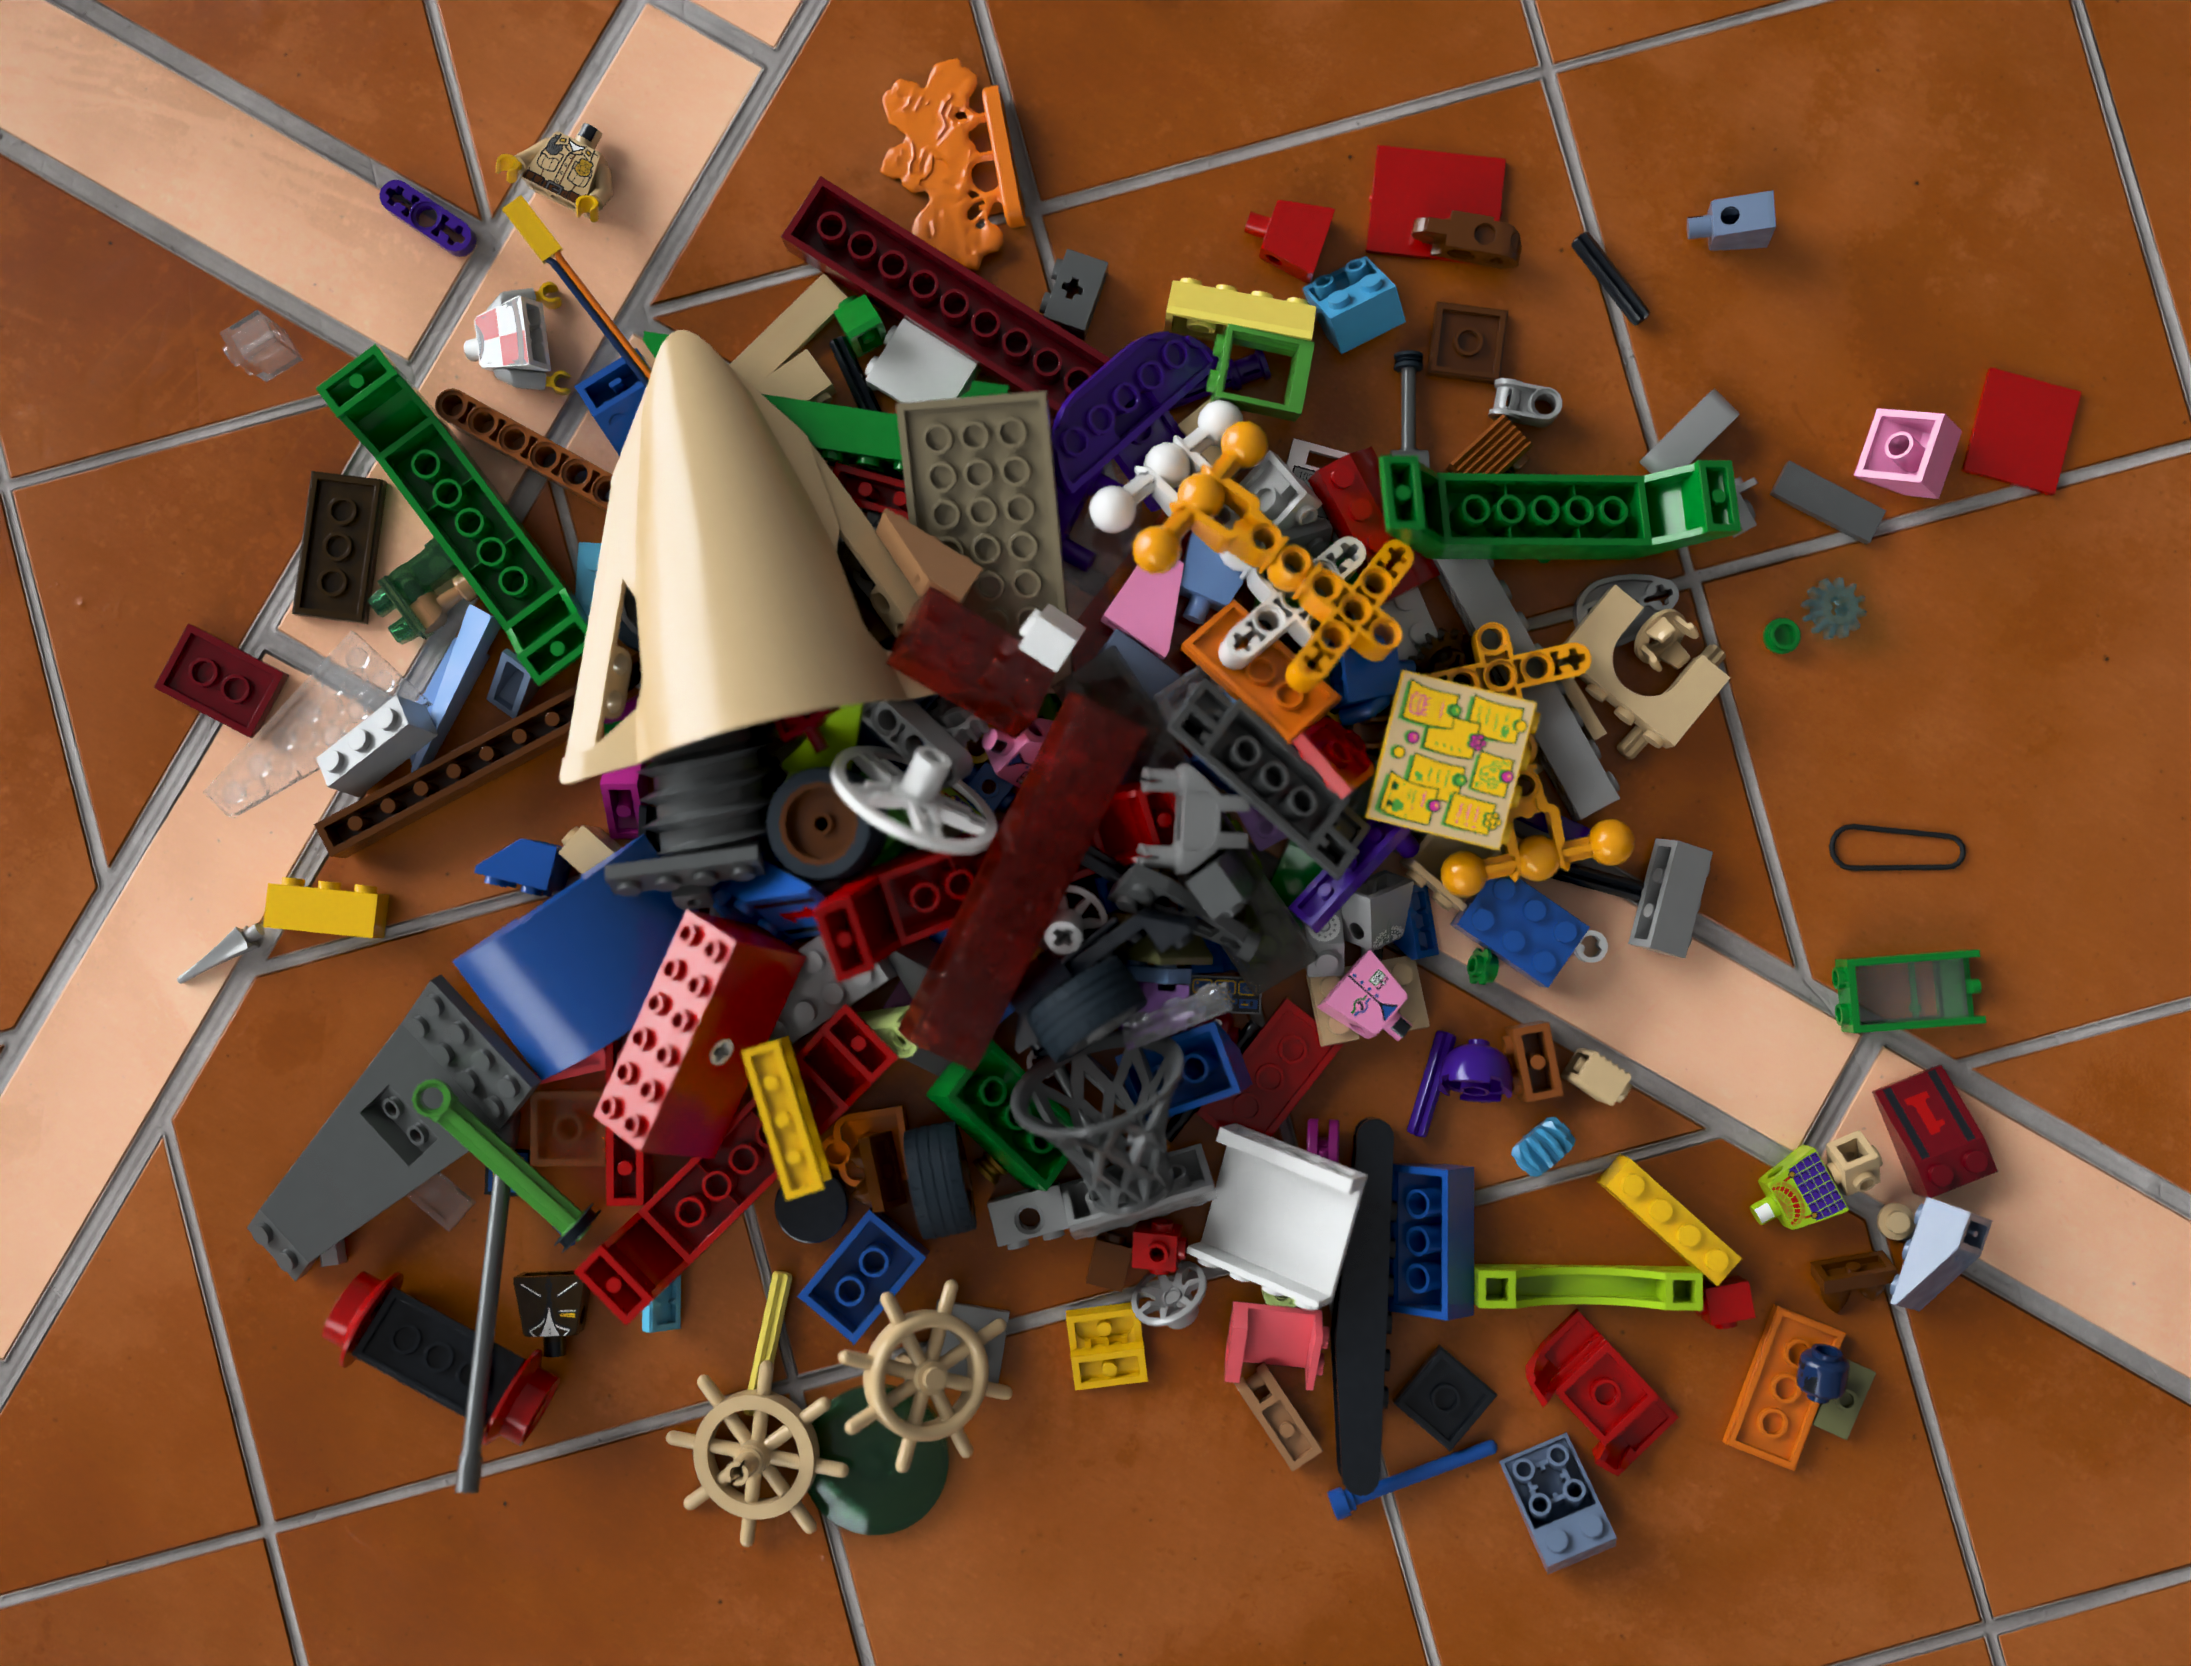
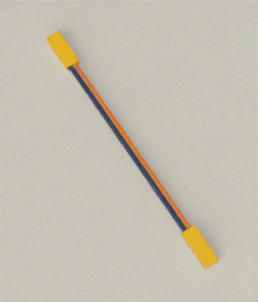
[502,195,652,388]

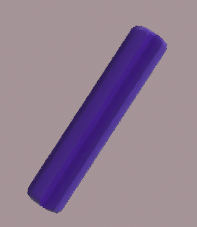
[1407,1030,1456,1137]

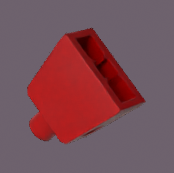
[1244,200,1335,284]

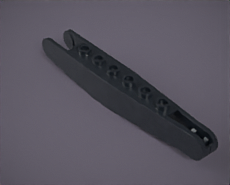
[1330,1116,1398,1496]

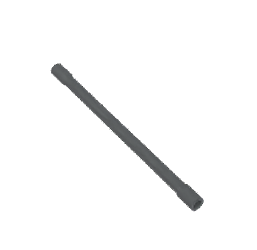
[455,1111,521,1493]

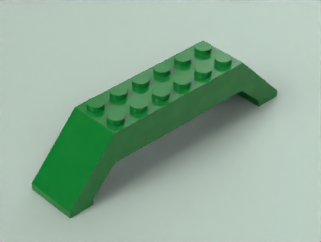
[643,331,1012,477]
[315,343,589,687]
[1379,455,1741,560]

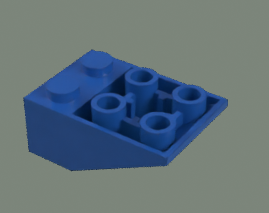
[574,348,652,456]

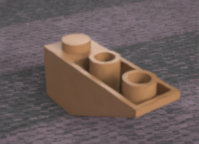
[876,508,983,618]

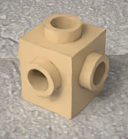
[1825,1130,1883,1196]

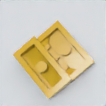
[1066,1302,1148,1391]

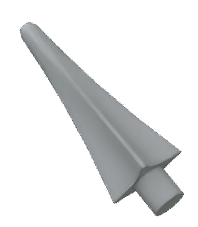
[177,923,265,984]

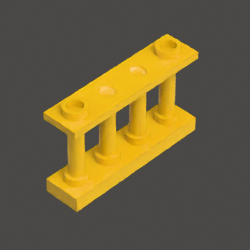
[741,1035,833,1201]

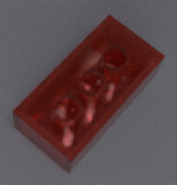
[886,586,1055,739]

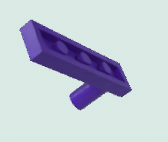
[1288,819,1420,933]

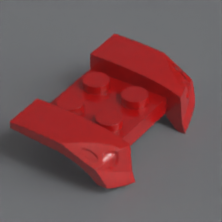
[1525,1309,1679,1476]

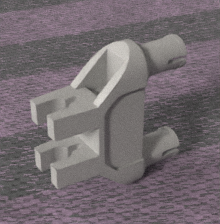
[1137,764,1250,875]

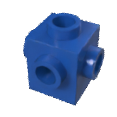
[963,762,1017,815]

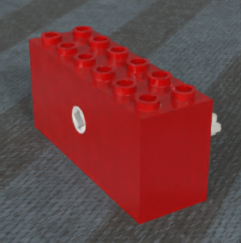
[593,910,806,1159]

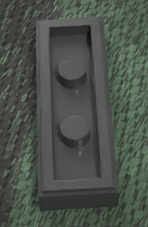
[1769,461,1886,545]

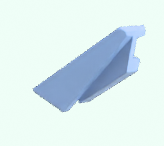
[410,604,501,773]

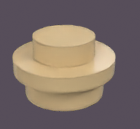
[1877,1203,1915,1240]

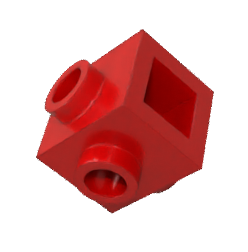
[1132,1218,1188,1275]

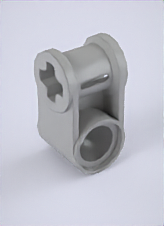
[1488,378,1562,428]

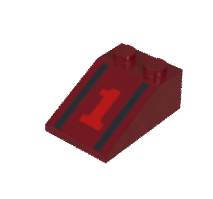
[1872,1065,1998,1198]

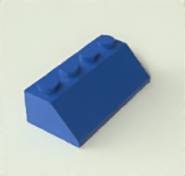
[1388,1163,1474,1321]

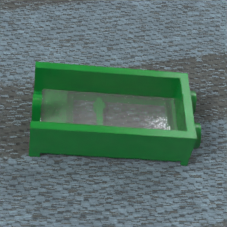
[1832,949,1986,1033]

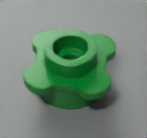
[1467,948,1499,985]

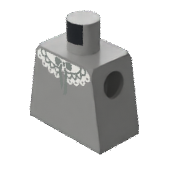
[1341,870,1414,961]

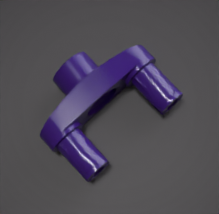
[1056,469,1125,573]

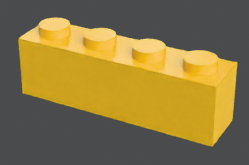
[1596,1154,1742,1286]

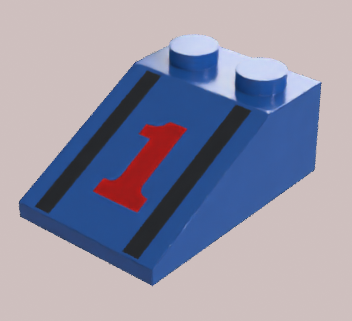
[725,862,826,939]

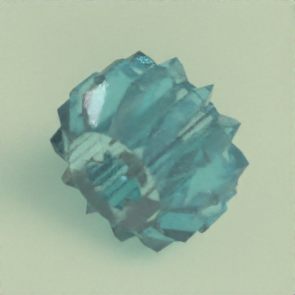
[1801,577,1867,640]

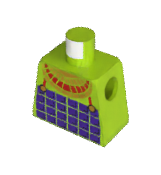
[1749,1144,1849,1230]

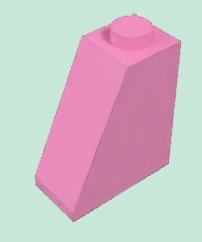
[1100,560,1184,661]

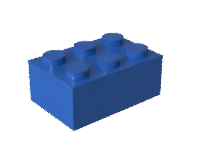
[1450,876,1590,988]
[797,1207,930,1344]

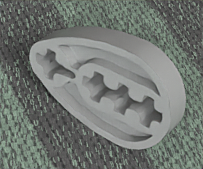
[1573,574,1679,648]

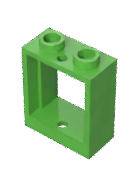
[1206,324,1315,422]

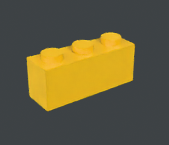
[263,877,389,938]

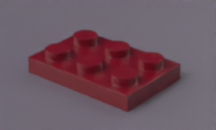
[153,623,289,739]

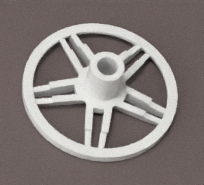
[830,746,997,854]

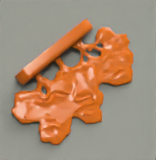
[880,58,1027,271]

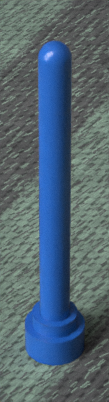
[1327,1440,1498,1521]

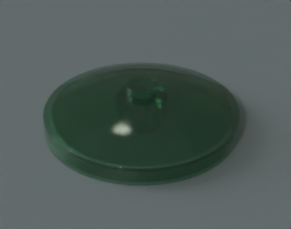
[808,1384,950,1535]

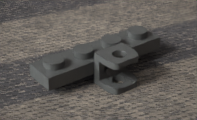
[605,845,766,910]

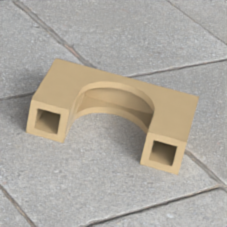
[1557,584,1731,749]

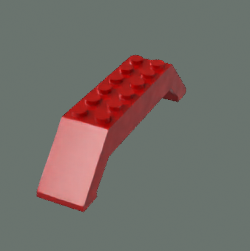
[812,779,1176,983]
[573,1003,899,1326]

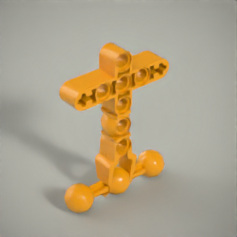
[1133,421,1414,693]
[1426,622,1635,897]

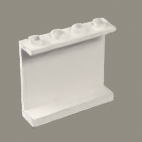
[1186,1123,1367,1310]

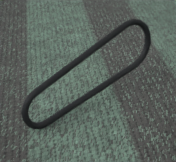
[1829,824,1966,871]

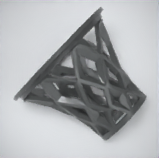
[1010,1029,1185,1215]

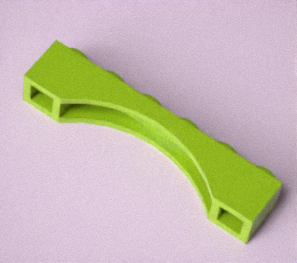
[1474,1264,1703,1311]

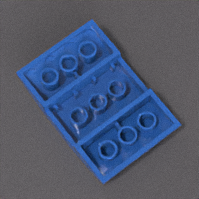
[453,833,699,1081]

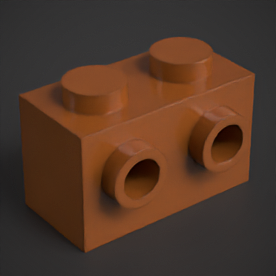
[1501,1020,1564,1103]

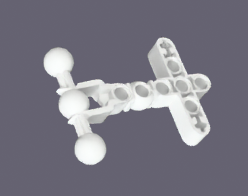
[1089,400,1366,670]

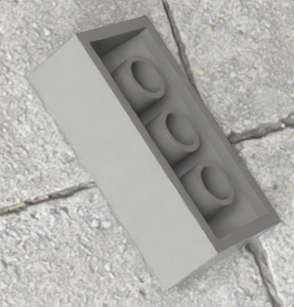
[1060,1143,1217,1240]

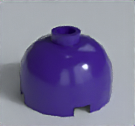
[1438,1039,1513,1103]

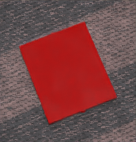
[1365,145,1506,265]

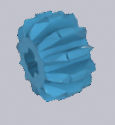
[1511,1117,1576,1177]

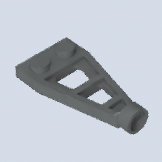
[1107,862,1261,962]

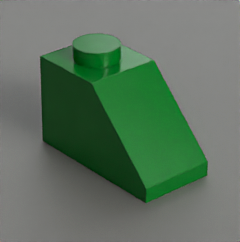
[833,294,887,358]

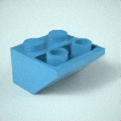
[1302,256,1406,354]

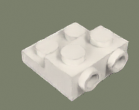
[1239,450,1323,531]

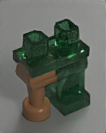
[367,537,478,645]

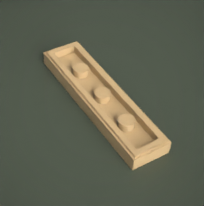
[729,273,848,386]

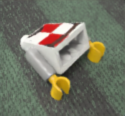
[464,282,572,395]

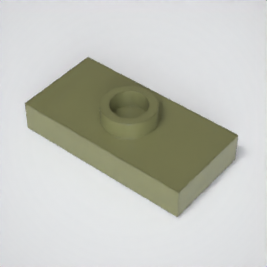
[1812,1359,1876,1440]

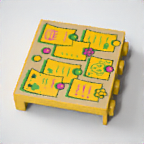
[1364,670,1541,851]

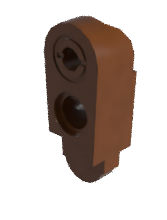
[1411,210,1522,269]

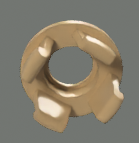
[1634,609,1699,672]

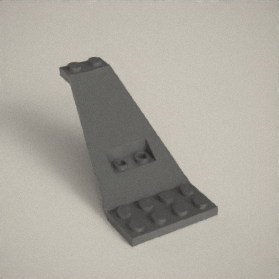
[247,975,541,1281]

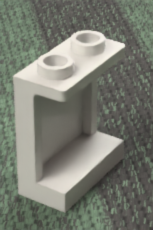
[865,318,980,403]

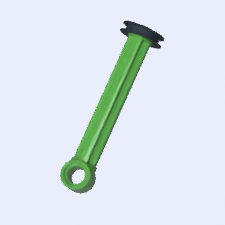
[412,1078,601,1253]

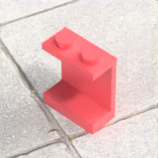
[1225,1301,1329,1391]

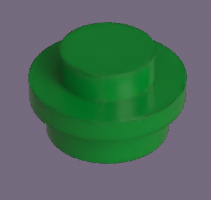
[1763,618,1801,655]

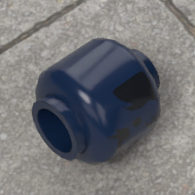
[1796,1344,1850,1403]

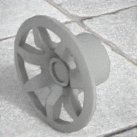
[1026,884,1108,958]
[1131,1260,1207,1329]

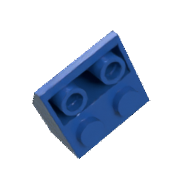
[474,838,571,897]

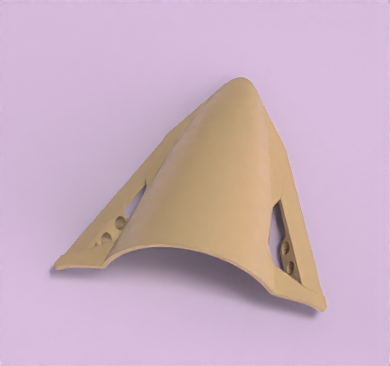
[560,330,986,785]

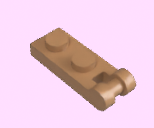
[1234,1362,1323,1472]

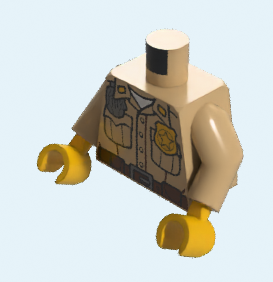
[495,123,613,222]

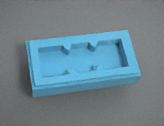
[642,1275,681,1333]

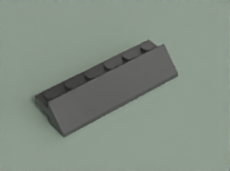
[1167,678,1371,880]

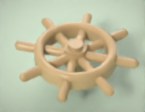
[838,1279,1013,1473]
[666,1360,849,1547]

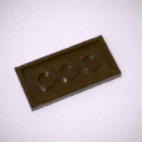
[292,471,387,624]

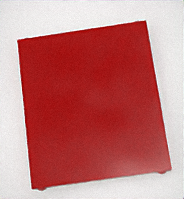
[1961,367,2081,496]

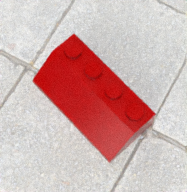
[1308,446,1441,607]

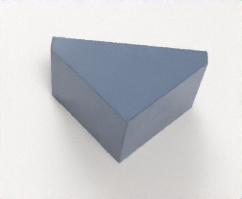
[486,648,541,719]

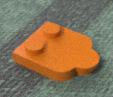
[822,1104,909,1187]

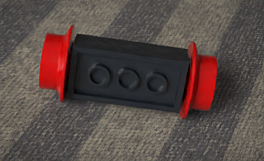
[322,1271,560,1446]

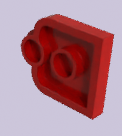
[1292,717,1375,800]

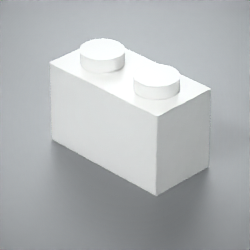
[1018,603,1086,673]

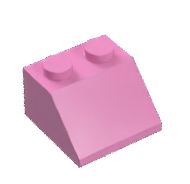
[1854,408,1962,499]

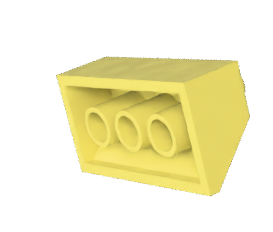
[1164,278,1316,349]

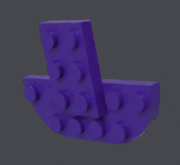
[1052,331,1218,512]

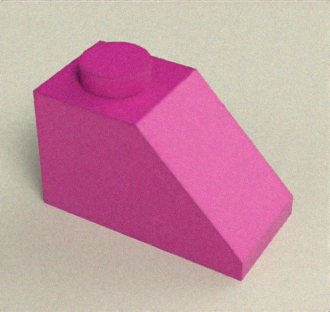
[600,763,649,839]

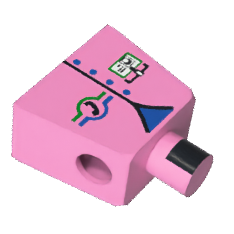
[982,715,1077,795]
[1317,950,1412,1042]

